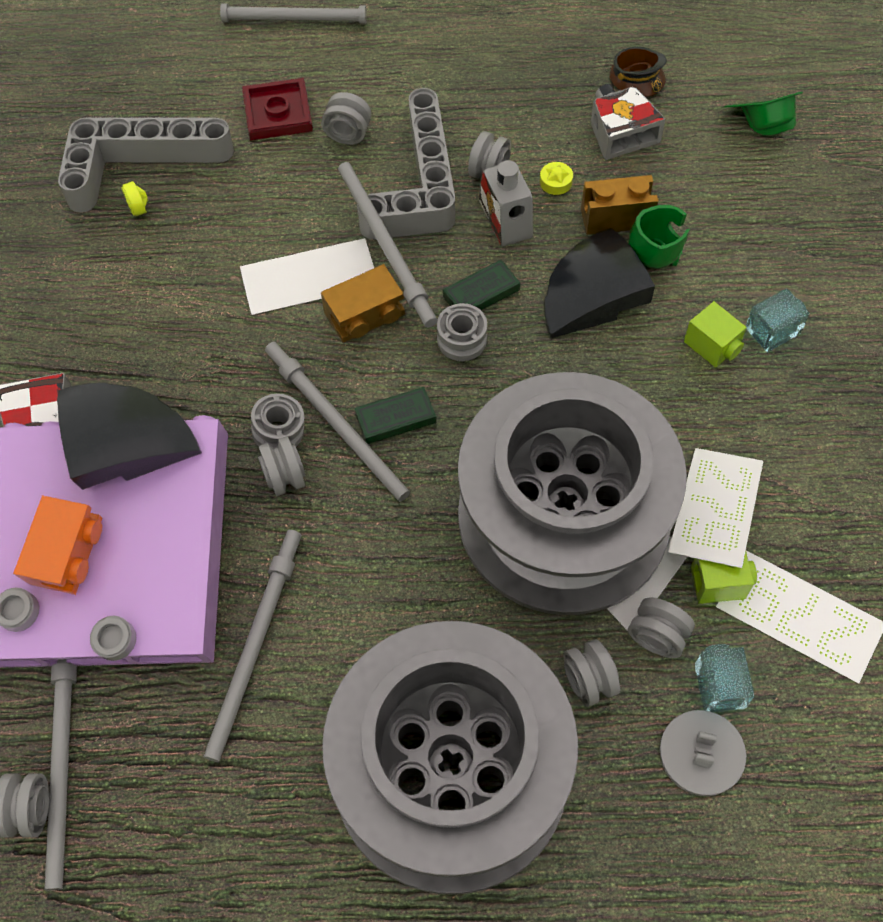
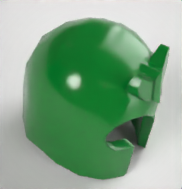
[628,205,690,269]

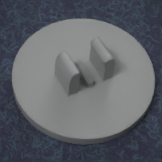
[659,710,746,797]

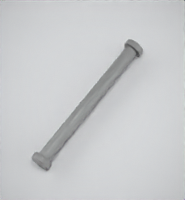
[220,3,367,25]

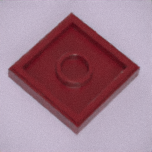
[242,78,313,141]

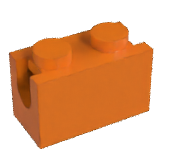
[13,495,102,595]

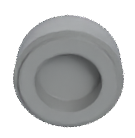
[0,588,39,632]
[90,616,136,661]

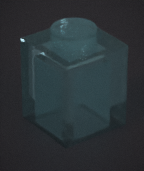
[746,288,810,353]
[695,644,755,712]

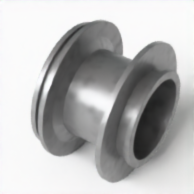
[458,372,687,615]
[322,621,578,895]

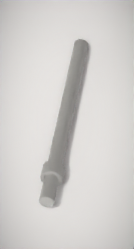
[338,162,438,328]
[265,342,410,502]
[203,530,302,762]
[44,659,77,891]

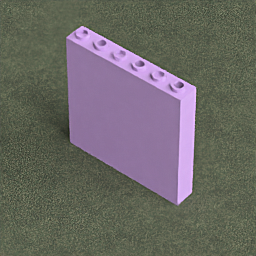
[0,415,228,668]

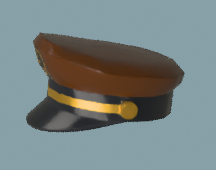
[609,47,667,97]

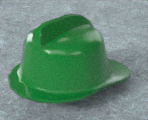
[724,91,803,135]

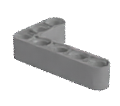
[357,88,455,239]
[58,118,234,213]

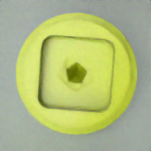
[540,162,573,195]
[121,181,148,217]

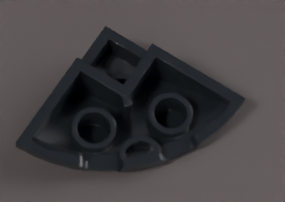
[544,228,655,338]
[57,382,202,490]

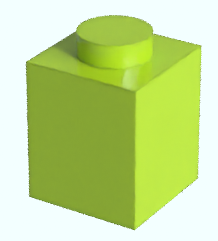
[684,301,747,368]
[690,551,757,604]

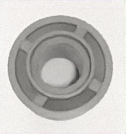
[321,92,372,145]
[468,131,511,179]
[437,303,487,361]
[251,394,304,449]
[258,436,306,497]
[628,598,695,658]
[563,639,620,707]
[0,773,50,838]

